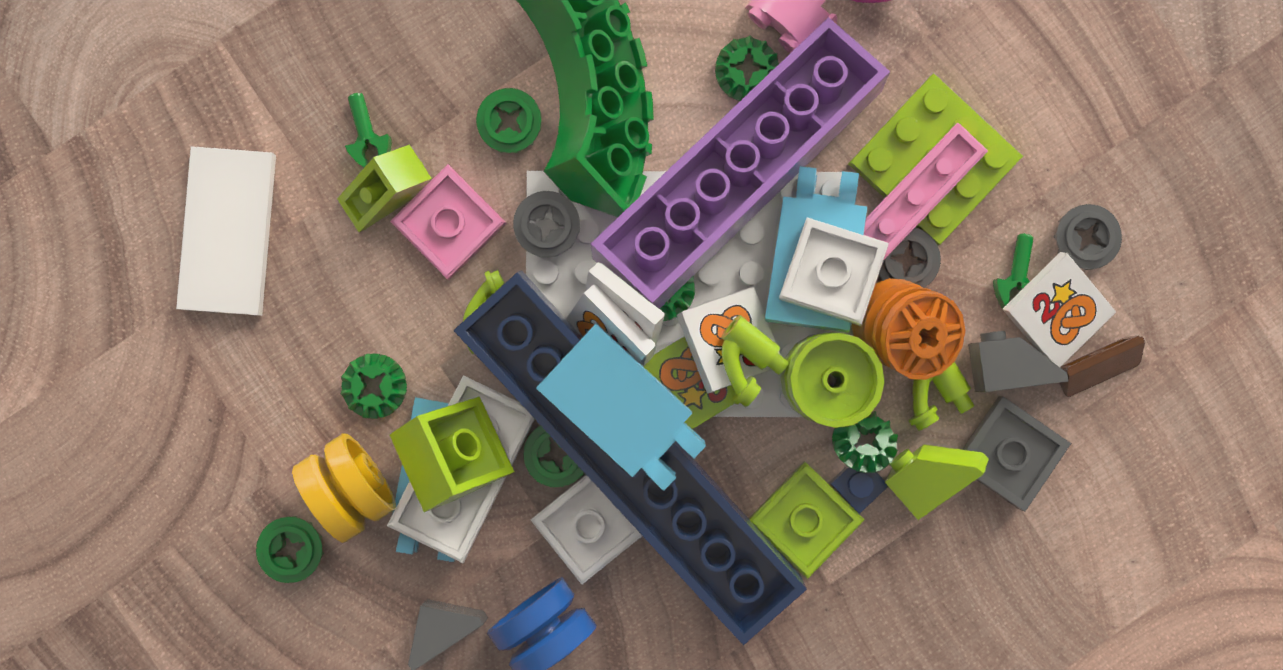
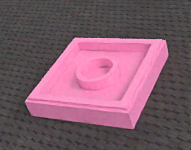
[390,165,507,280]

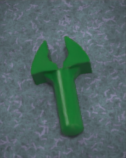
[345,93,392,168]
[993,233,1034,309]

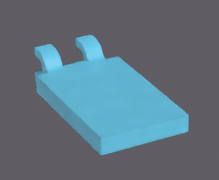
[765,166,867,333]
[536,323,706,491]

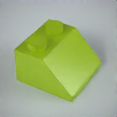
[389,396,514,513]

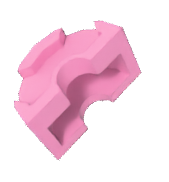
[745,0,837,53]

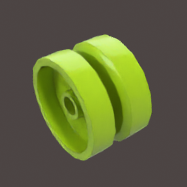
[780,332,885,428]

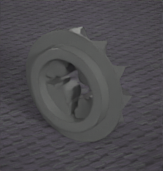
[513,191,580,257]
[1054,204,1122,270]
[879,228,941,288]

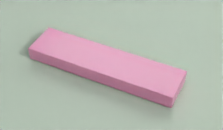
[864,123,988,259]

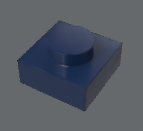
[829,466,889,514]

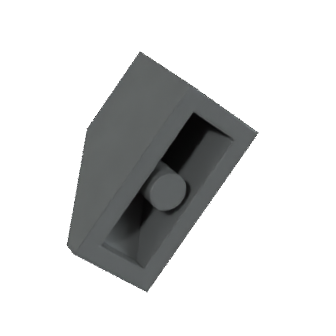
[968,331,1068,392]

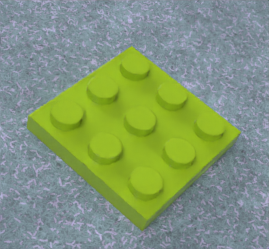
[848,73,1023,246]

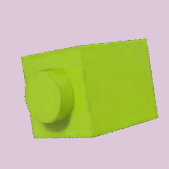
[337,144,432,232]
[885,444,989,520]

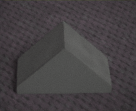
[408,599,488,670]

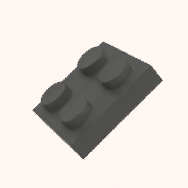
[962,396,1072,512]

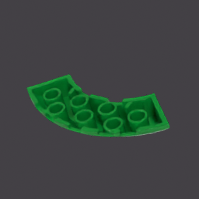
[516,0,654,217]

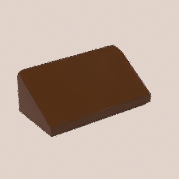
[1060,335,1145,397]

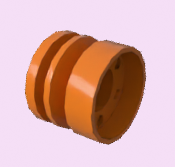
[851,278,966,380]

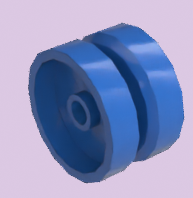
[487,577,597,670]

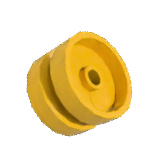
[292,433,396,543]

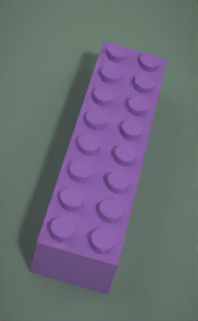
[590,17,890,309]

